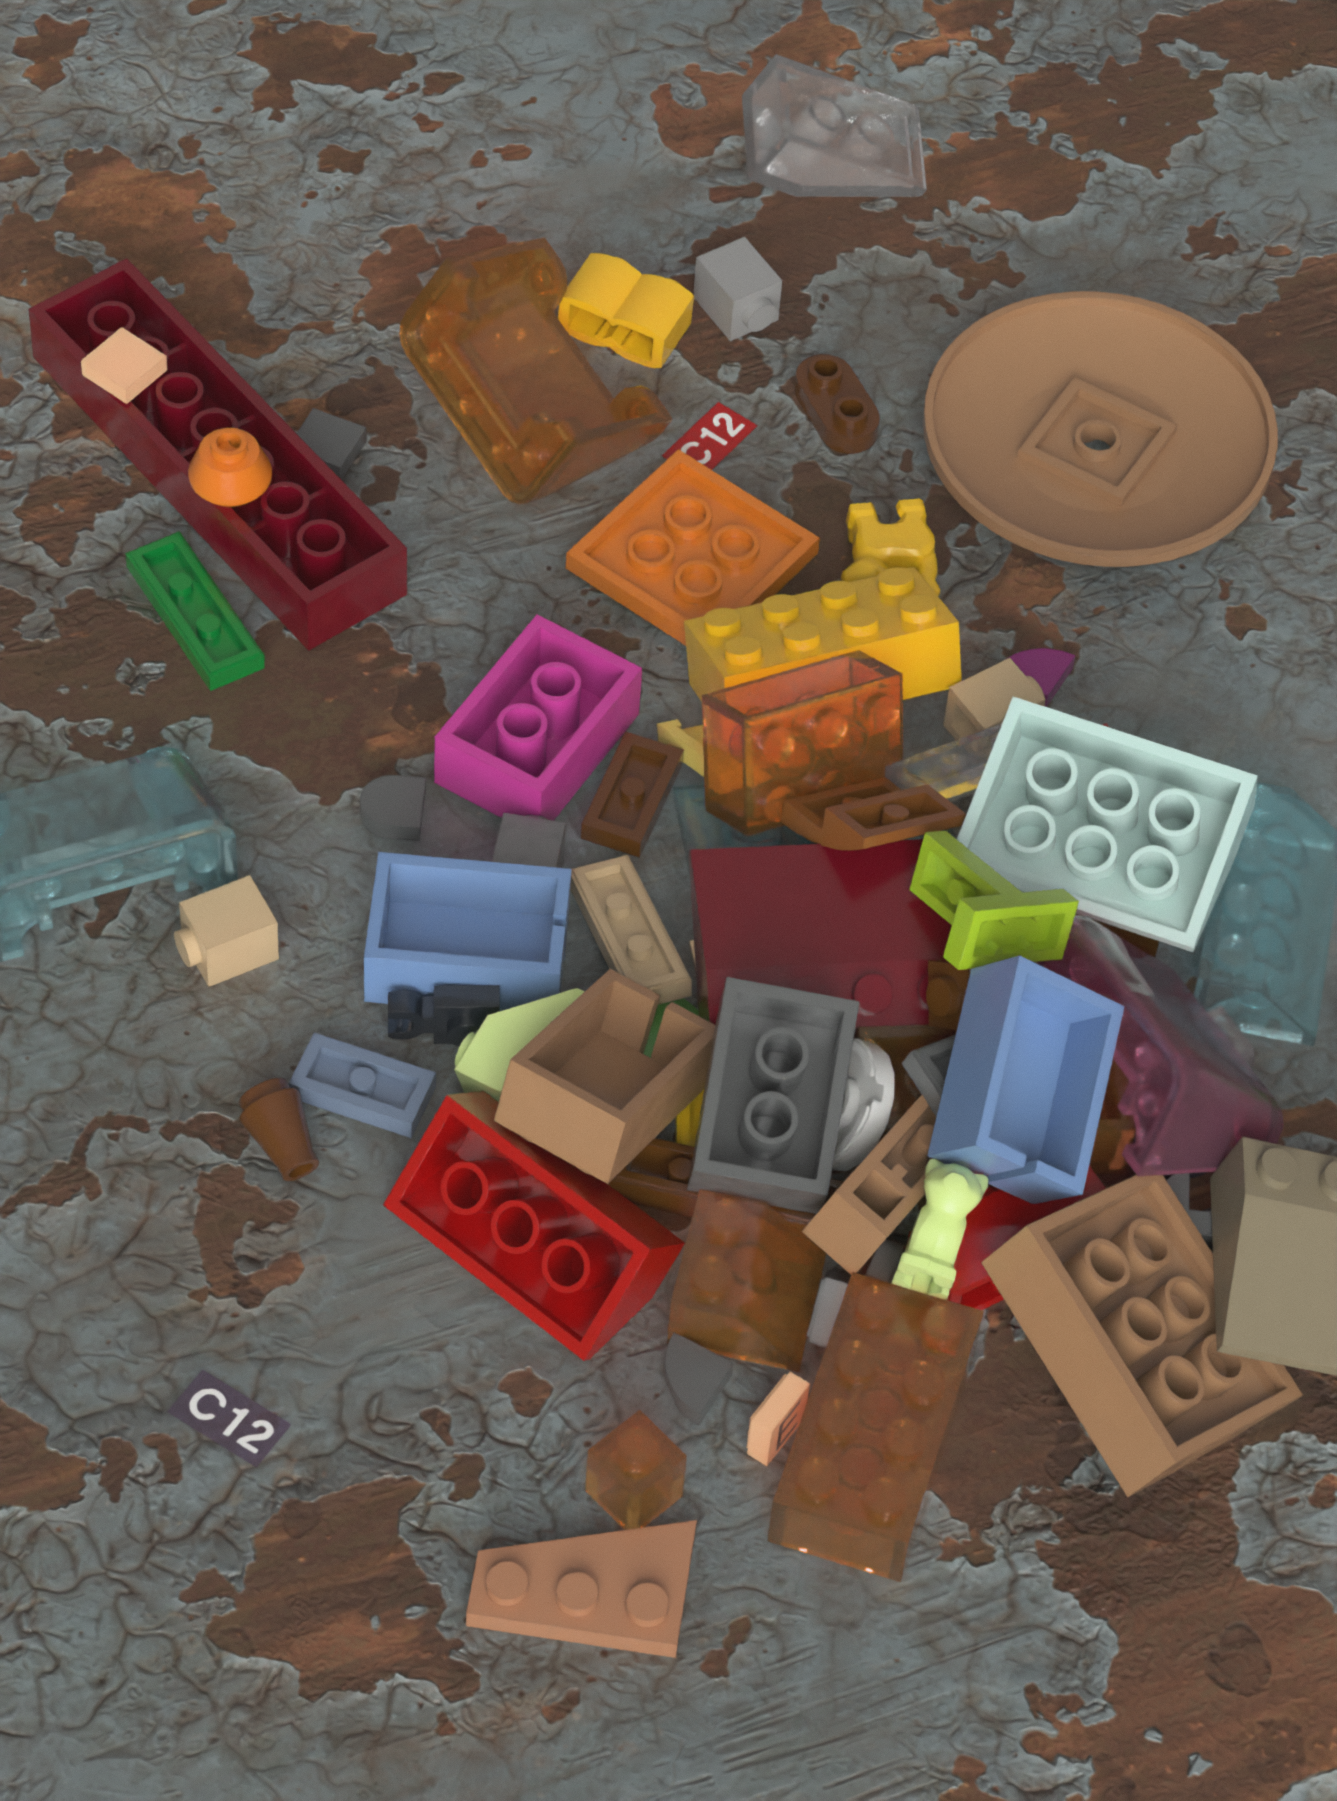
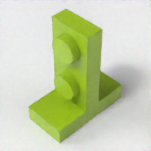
[910,831,1079,970]

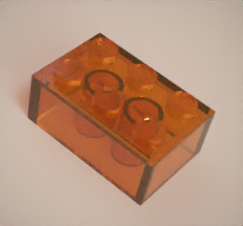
[702,650,904,837]

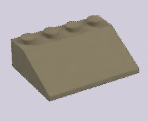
[1210,1137,1337,1376]

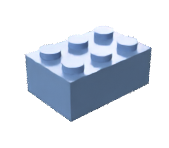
[364,852,572,1011]
[927,956,1125,1204]

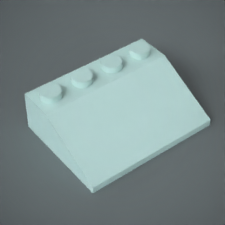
[957,696,1258,952]

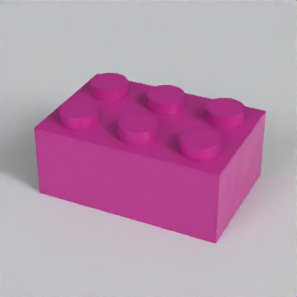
[434,614,642,821]

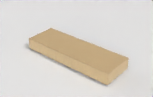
[571,855,692,1005]

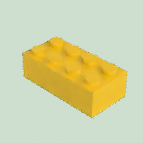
[684,567,962,742]

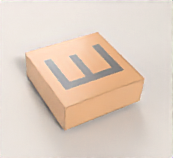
[746,1371,810,1466]

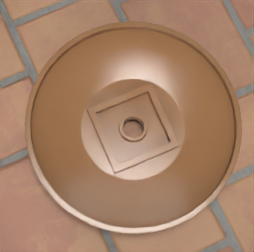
[923,291,1278,567]

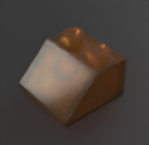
[667,1189,827,1372]

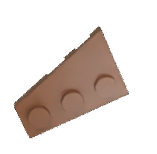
[466,1520,697,1658]

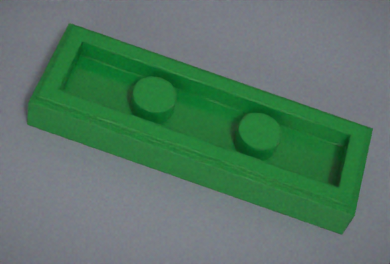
[125,531,265,691]

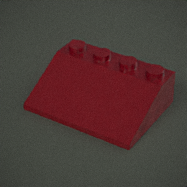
[688,839,957,1037]

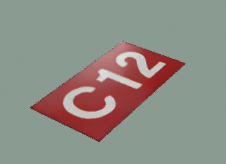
[662,402,758,470]

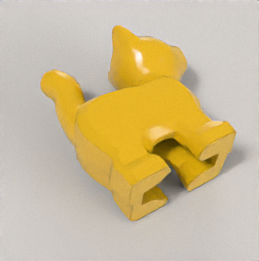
[841,498,940,596]

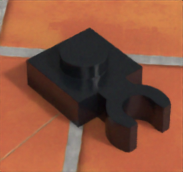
[388,985,500,1047]

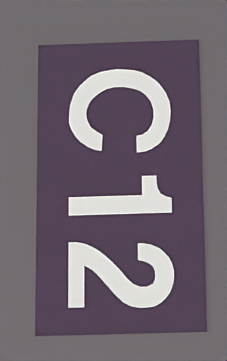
[167,1370,291,1468]

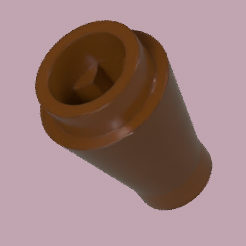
[239,1078,320,1181]

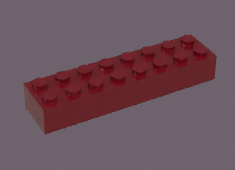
[28,258,407,651]

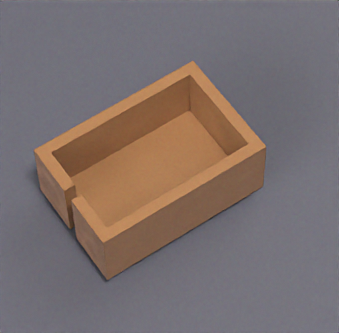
[494,969,715,1184]

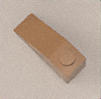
[802,1095,936,1276]

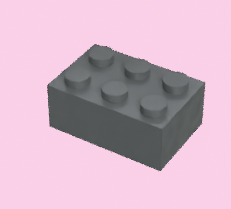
[687,977,860,1214]

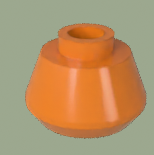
[188,428,272,507]

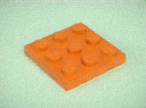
[565,449,820,646]

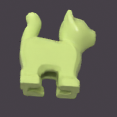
[890,1158,989,1304]

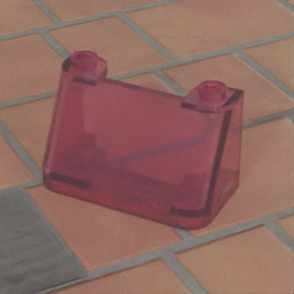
[1034,915,1283,1176]

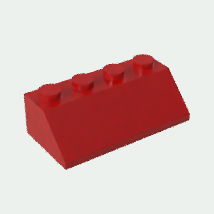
[383,1091,685,1361]

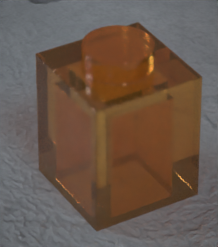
[585,1410,687,1530]

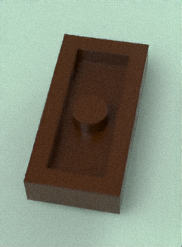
[581,731,684,858]

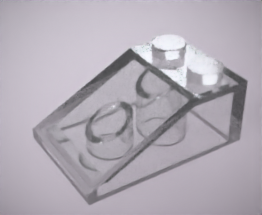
[742,54,927,197]

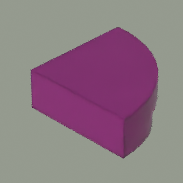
[1003,648,1075,707]

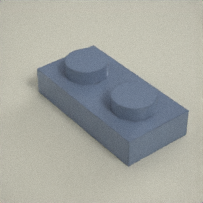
[289,1032,436,1138]

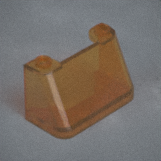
[399,237,673,504]

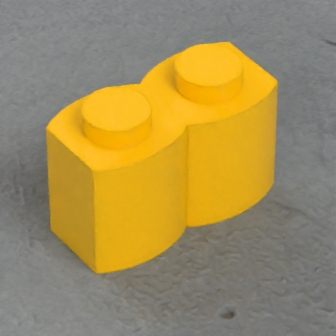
[557,253,694,368]

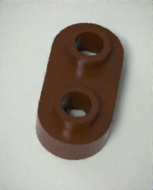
[795,354,880,454]

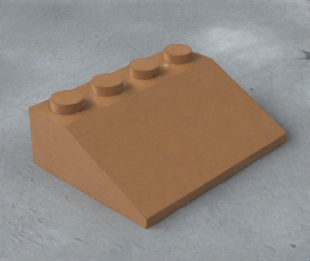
[981,1166,1303,1497]

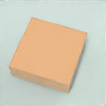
[81,327,167,404]

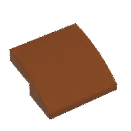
[781,777,966,851]

